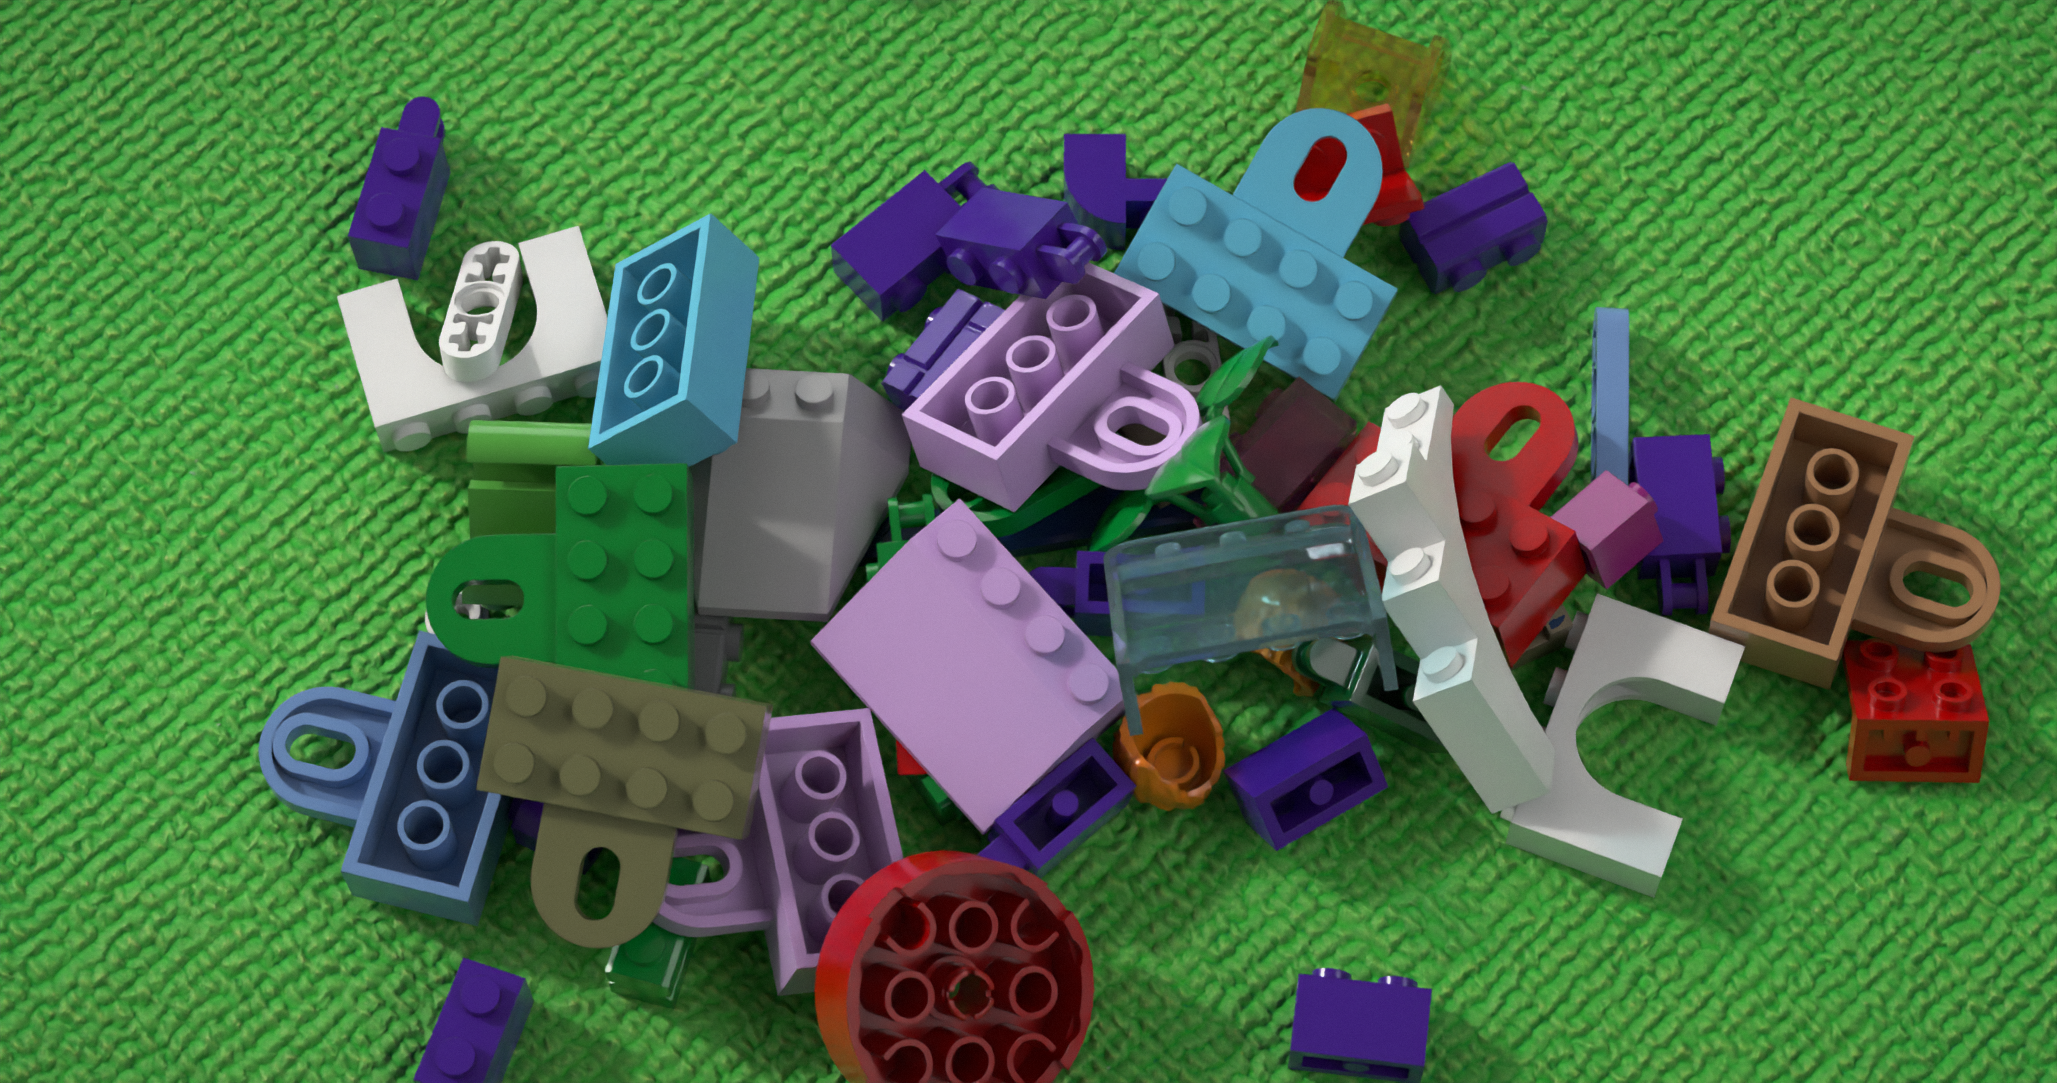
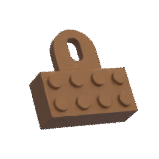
[1709,398,2001,690]

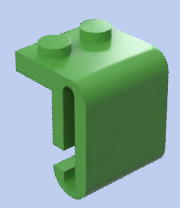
[462,420,603,611]

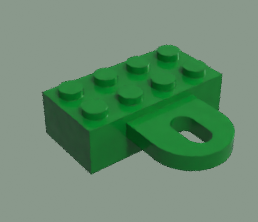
[426,463,695,690]

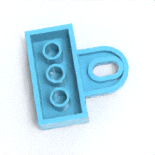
[1114,108,1398,402]

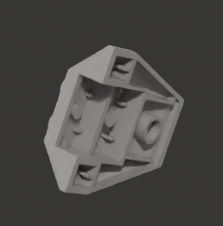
[689,368,912,622]

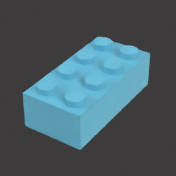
[588,213,760,467]

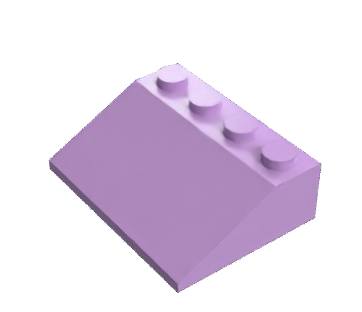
[811,498,1135,835]

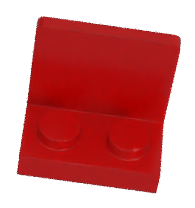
[1294,103,1424,226]
[1841,638,1989,783]

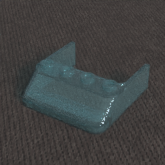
[1103,505,1398,736]

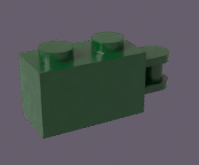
[1291,637,1450,754]

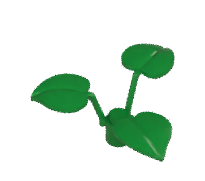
[1086,335,1279,552]

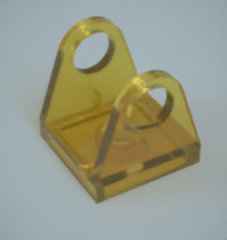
[1295,0,1452,168]

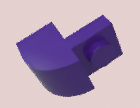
[1064,134,1167,250]

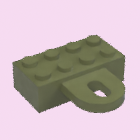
[476,656,773,948]

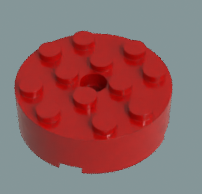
[815,850,1094,1083]

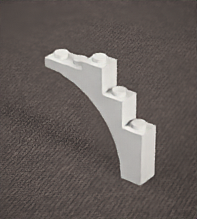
[1348,385,1556,814]

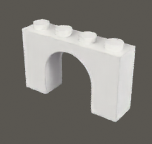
[337,226,607,452]
[1500,594,1745,898]

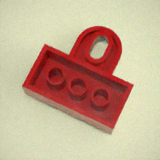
[1293,382,1587,668]

